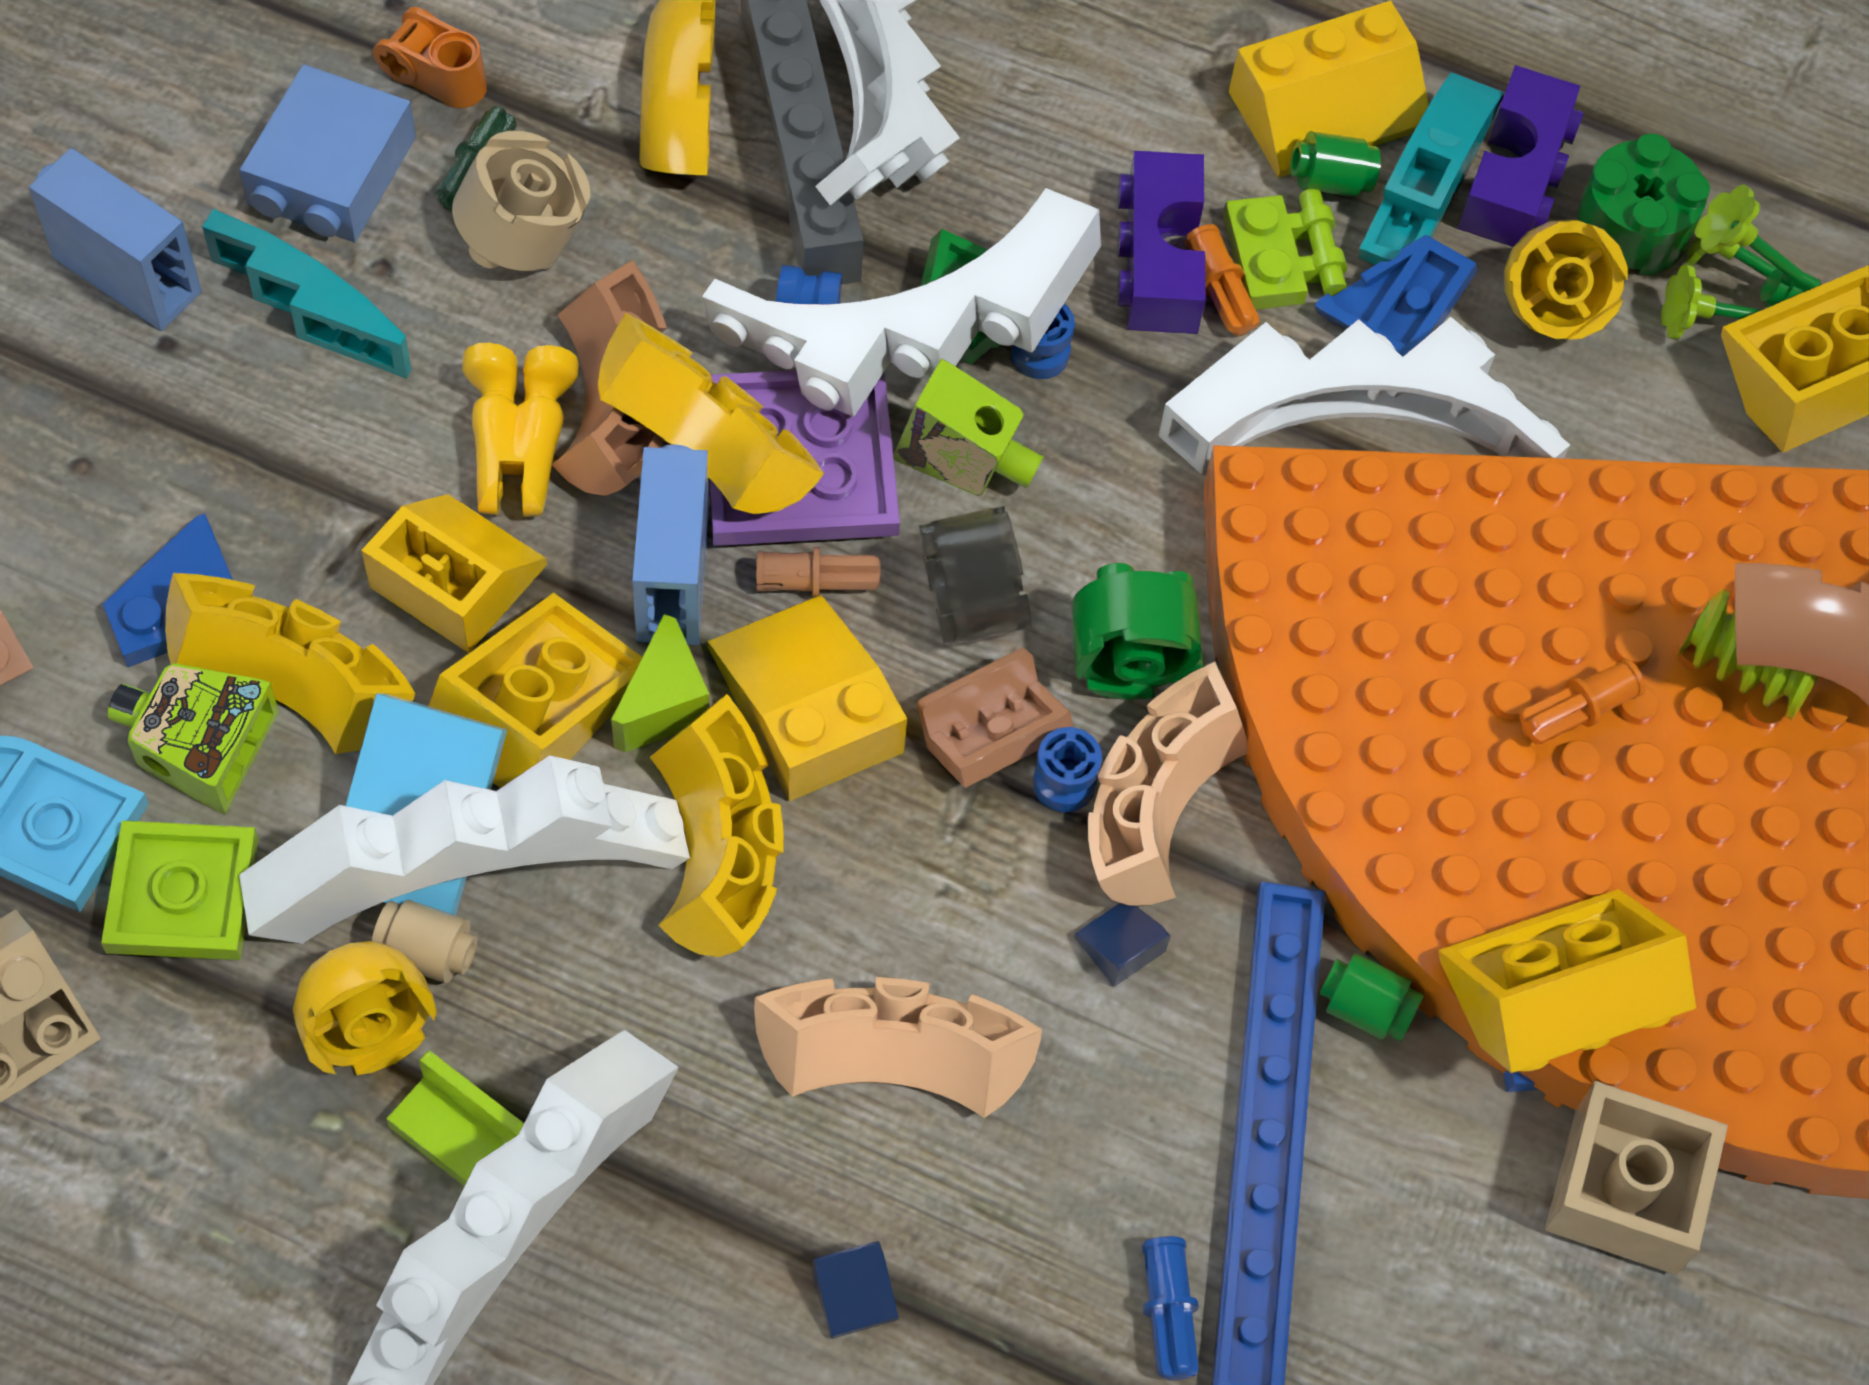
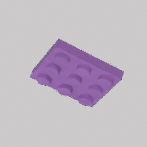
[709,370,900,546]

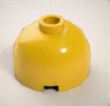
[1504,220,1628,340]
[293,941,437,1075]

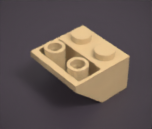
[0,909,101,1103]

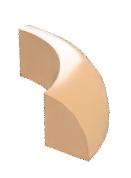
[1088,662,1247,906]
[754,977,1042,1118]

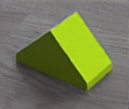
[611,614,710,753]

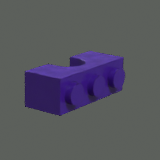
[1457,65,1584,247]
[1117,150,1206,334]

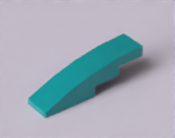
[202,209,412,379]

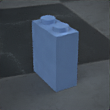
[240,64,416,243]
[29,147,202,331]
[632,444,709,645]

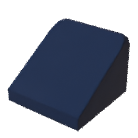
[1074,903,1171,987]
[812,1241,899,1339]

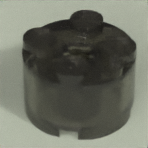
[918,506,1032,645]

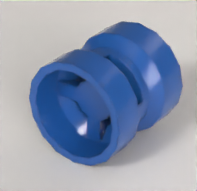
[776,265,843,305]
[1011,303,1075,379]
[1032,727,1102,813]

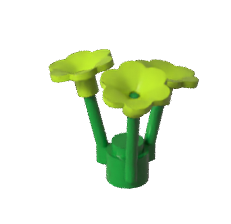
[1660,185,1822,340]

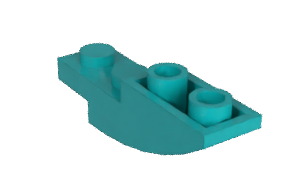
[1358,72,1504,265]

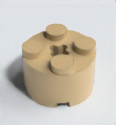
[452,131,590,271]

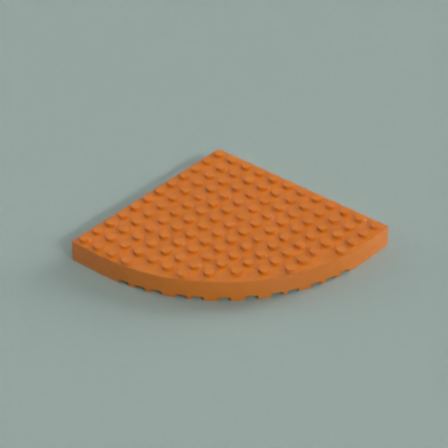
[1204,445,1869,1199]

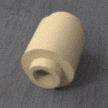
[372,900,478,983]

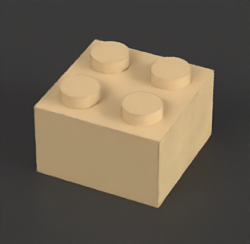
[1545,1081,1728,1275]

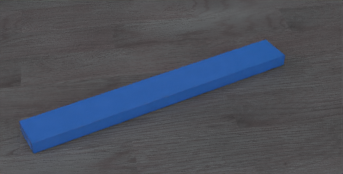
[1211,882,1326,1385]

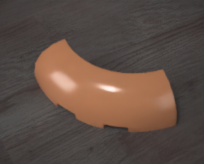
[552,260,667,496]
[1735,563,1869,706]

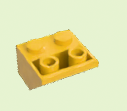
[361,494,547,653]

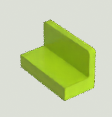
[386,1050,524,1187]

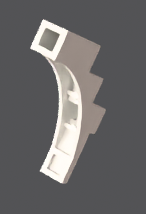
[815,0,960,205]
[702,188,1101,417]
[1158,317,1570,474]
[239,755,690,944]
[347,1030,679,1385]

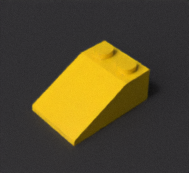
[429,593,642,788]
[708,595,907,802]

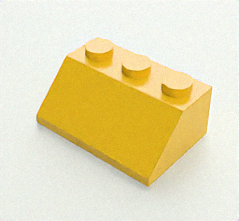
[1229,0,1429,178]
[1721,265,1869,453]
[1438,889,1696,1073]

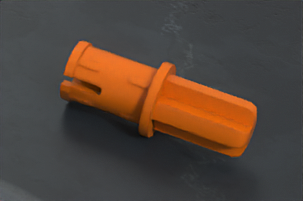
[1183,224,1259,337]
[1519,658,1645,744]

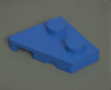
[1315,234,1478,357]
[103,513,233,667]

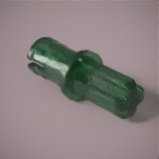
[435,106,517,212]

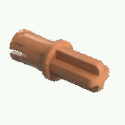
[756,547,881,597]

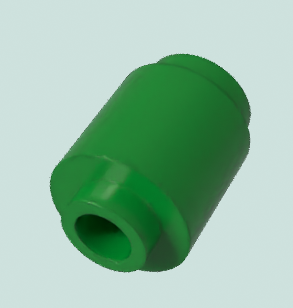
[1290,131,1381,197]
[1320,953,1424,1042]

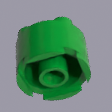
[1577,134,1711,275]
[1071,563,1203,700]

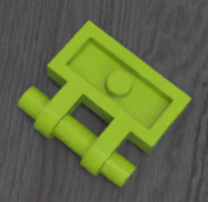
[1223,189,1347,310]

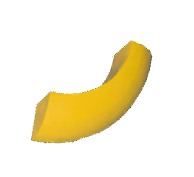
[639,0,715,175]
[597,313,824,514]
[165,573,415,754]
[650,694,784,957]

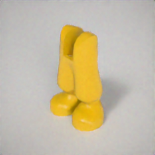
[462,343,579,517]

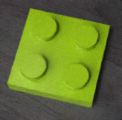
[101,820,259,960]

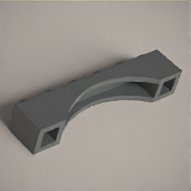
[741,0,864,284]

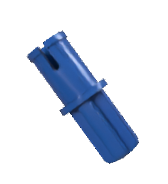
[1141,1236,1199,1381]

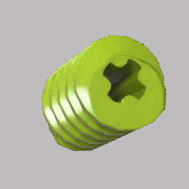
[1677,589,1819,721]

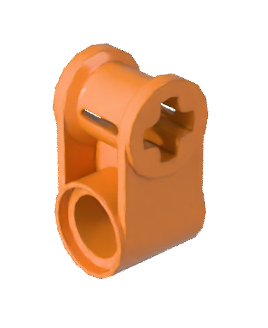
[373,7,487,108]

